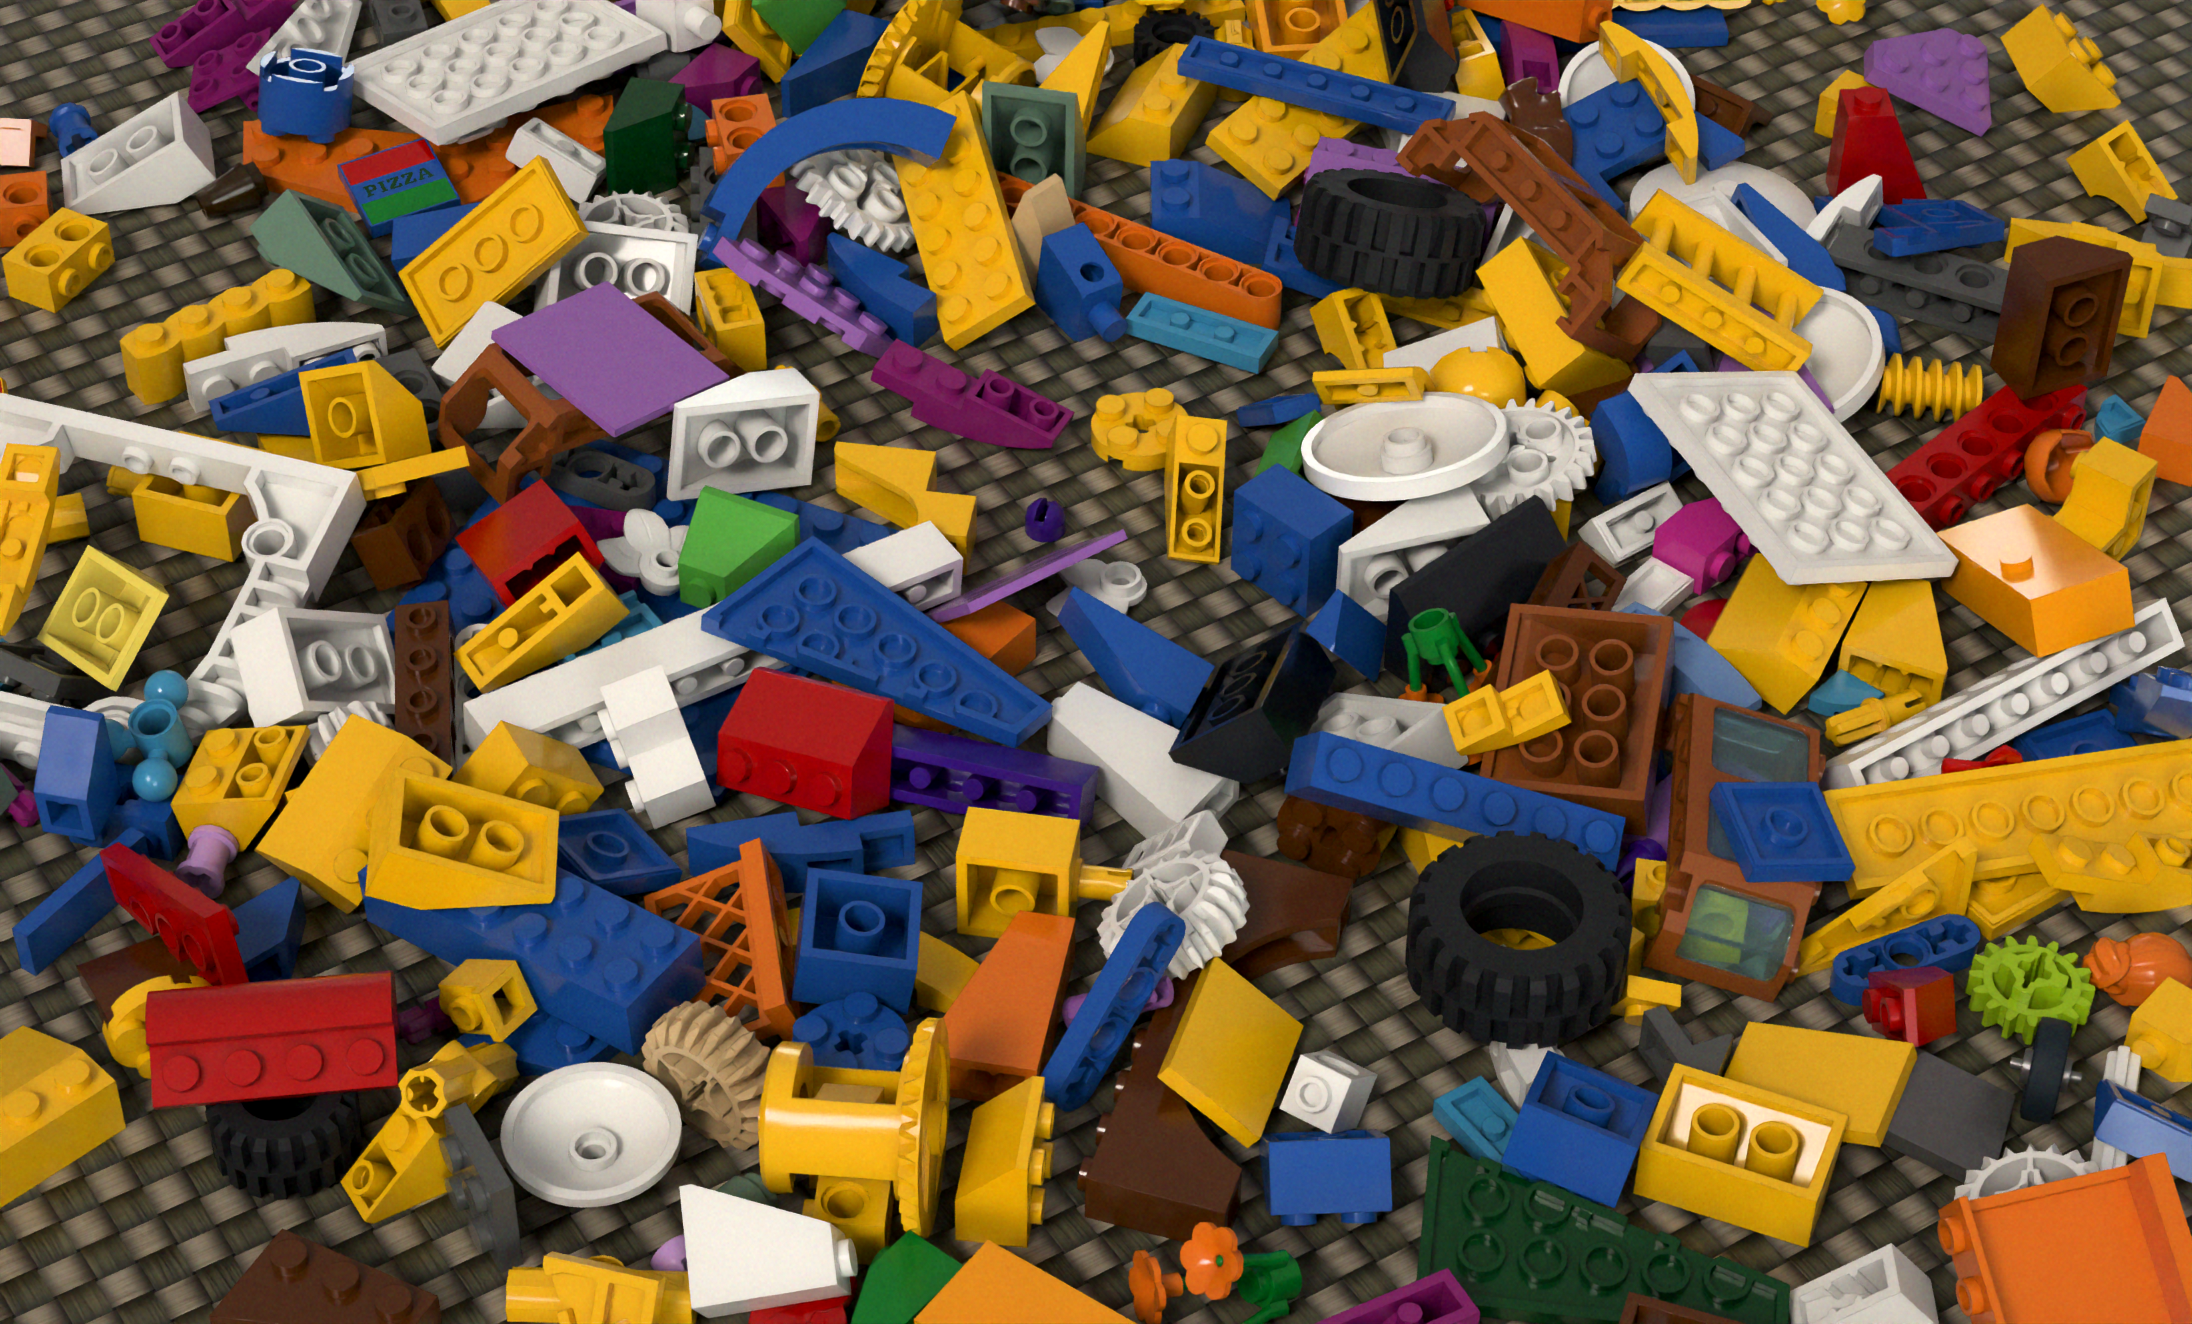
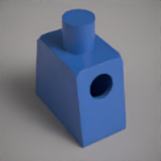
[1034,222,1128,342]

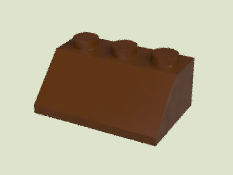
[1990,235,2133,401]

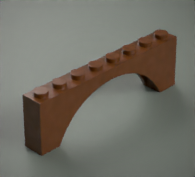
[1077,849,1353,1243]

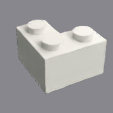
[597,664,716,830]

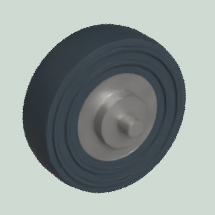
[2009,1017,2082,1124]

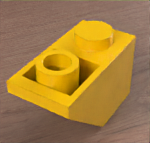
[340,1105,452,1224]

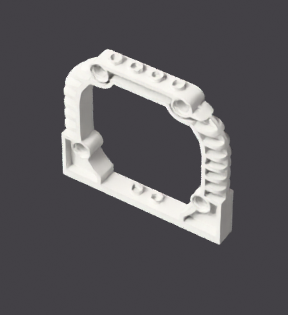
[0,393,367,770]

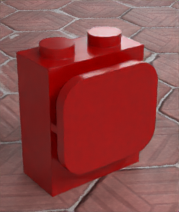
[455,478,605,610]

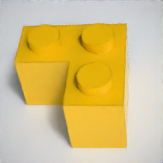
[2047,436,2158,562]
[450,720,605,816]

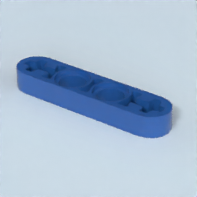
[1041,902,1186,1112]

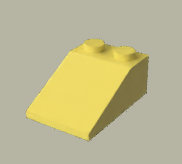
[36,545,169,692]

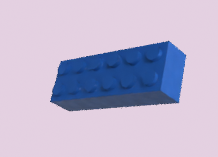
[357,864,706,1057]

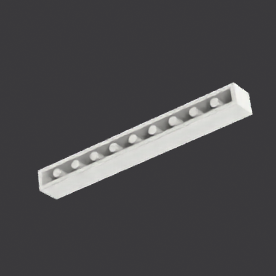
[463,520,963,753]

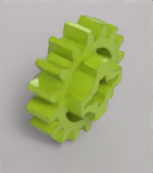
[1965,935,2095,1045]

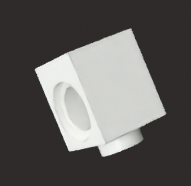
[1279,1050,1378,1134]

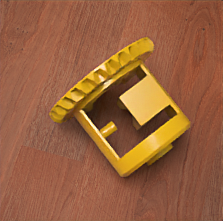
[856,0,1037,125]
[758,1017,950,1238]

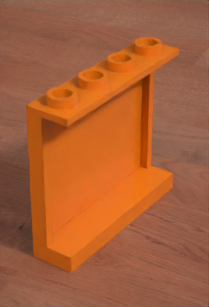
[1937,1152,2192,1324]

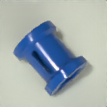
[48,102,99,158]

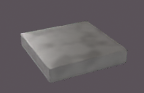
[1882,1047,2015,1183]

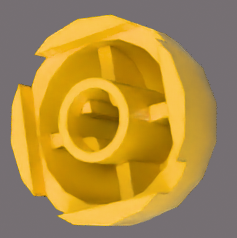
[1429,346,1527,409]

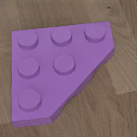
[1864,28,1991,137]
[712,236,894,359]

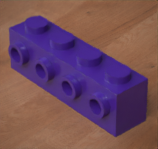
[889,723,1099,832]

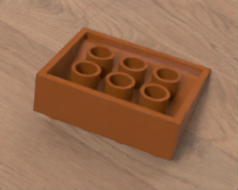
[1479,603,1676,836]

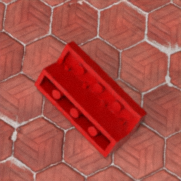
[145,970,399,1110]

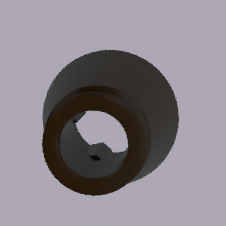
[195,161,270,219]

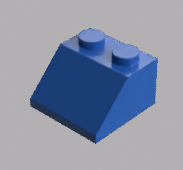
[1501,1050,1660,1208]
[1258,1129,1392,1226]

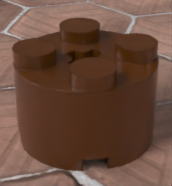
[1276,794,1399,884]

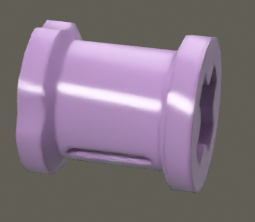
[175,825,239,899]

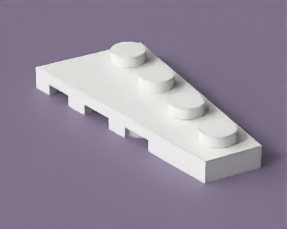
[245,0,362,76]

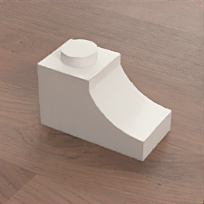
[1789,1243,1939,1324]

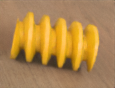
[1875,353,1984,423]

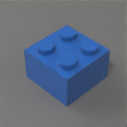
[1231,463,1354,619]
[791,867,923,1015]

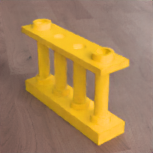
[1615,188,1824,372]

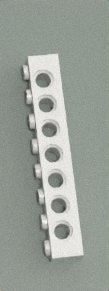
[1819,597,2185,792]

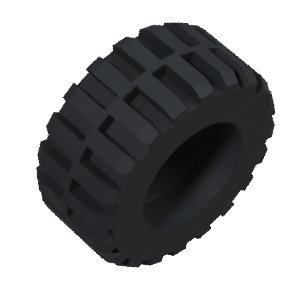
[1293,168,1487,299]
[1405,830,1633,1050]

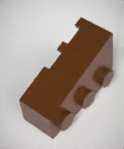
[209,1228,442,1324]

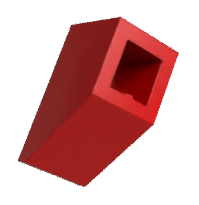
[1862,966,1957,1047]

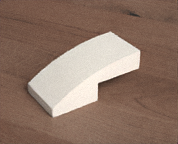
[1805,174,1883,250]

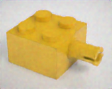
[106,431,272,562]
[956,806,1134,939]

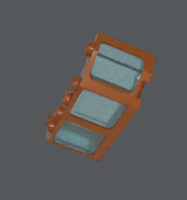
[1643,693,1826,1003]

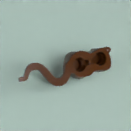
[1498,76,1573,166]

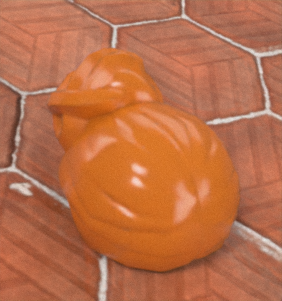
[2024,429,2095,505]
[2081,932,2192,1006]

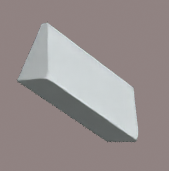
[505,117,607,204]
[432,301,523,391]
[1577,480,1684,565]

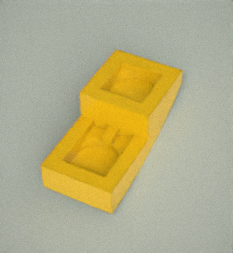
[1442,669,1572,756]

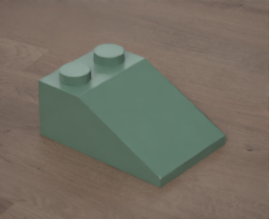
[982,81,1086,201]
[249,188,416,318]

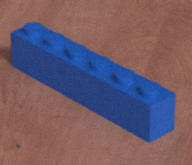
[1284,731,1626,873]

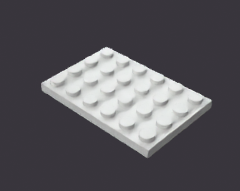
[342,0,668,146]
[1627,371,1959,585]

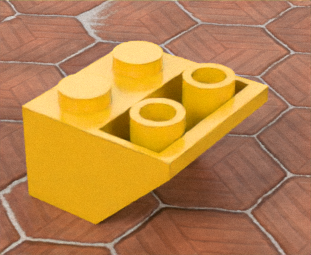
[2000,3,2122,113]
[170,725,311,852]
[955,1076,1055,1248]

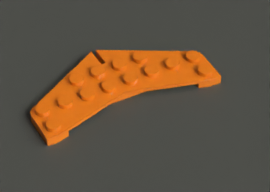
[243,94,614,214]

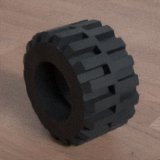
[205,1092,364,1200]

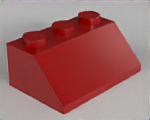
[716,666,894,820]

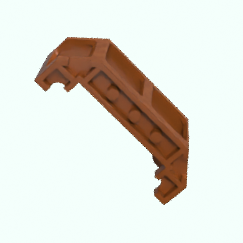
[1395,111,1662,363]
[436,291,748,506]

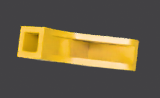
[834,441,977,575]

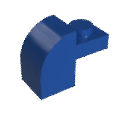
[1588,392,1672,507]

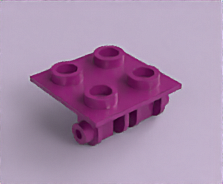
[187,27,273,114]

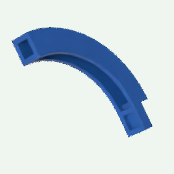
[697,98,957,270]

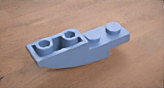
[1592,601,1762,728]

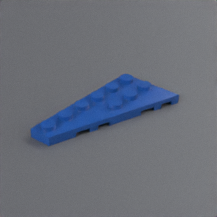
[701,535,1053,748]

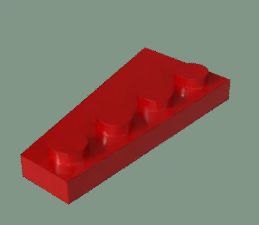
[99,842,249,986]

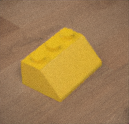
[1086,43,1217,168]
[1476,236,1632,397]
[1705,553,1868,715]
[254,713,454,915]
[1633,1063,1849,1248]

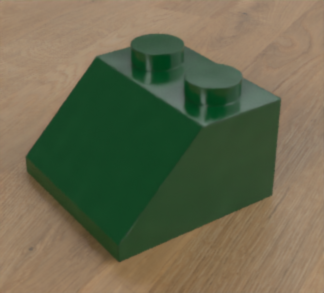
[603,77,695,196]

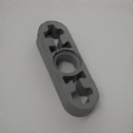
[528,445,657,512]

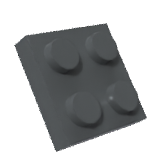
[0,642,126,707]
[439,1102,523,1273]

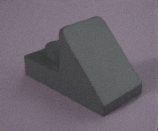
[2141,193,2192,258]
[1638,1005,1734,1088]

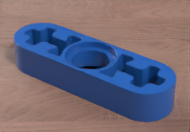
[1829,914,1980,1006]

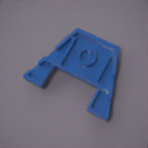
[1561,78,1745,218]
[1814,196,2005,257]

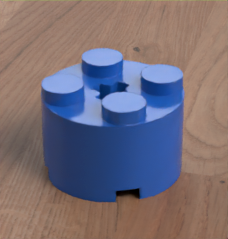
[257,48,355,143]
[792,991,910,1072]

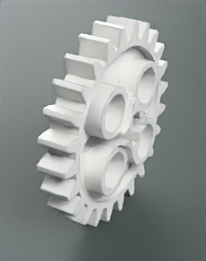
[790,150,916,253]
[1468,398,1597,523]

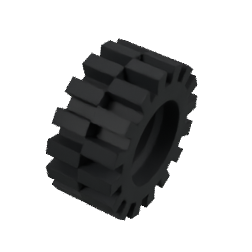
[1133,8,1214,68]

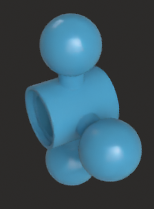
[105,670,193,802]

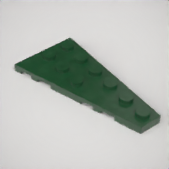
[1416,1135,1790,1324]

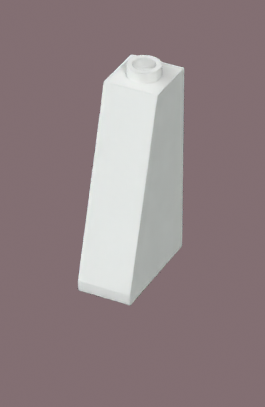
[1045,681,1239,839]

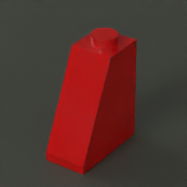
[1825,86,1927,205]

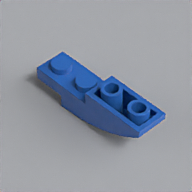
[2108,666,2192,741]
[685,809,915,893]

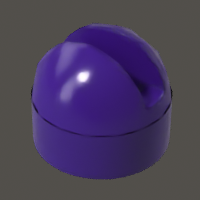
[1025,498,1066,542]

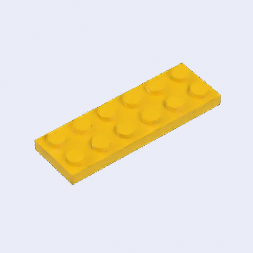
[1205,0,1390,202]
[891,90,1036,352]

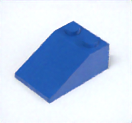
[1150,159,1291,264]

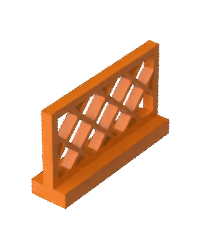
[644,837,804,1041]

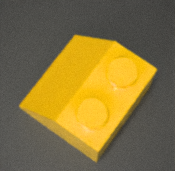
[298,360,432,470]

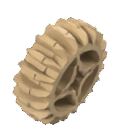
[641,1000,770,1151]

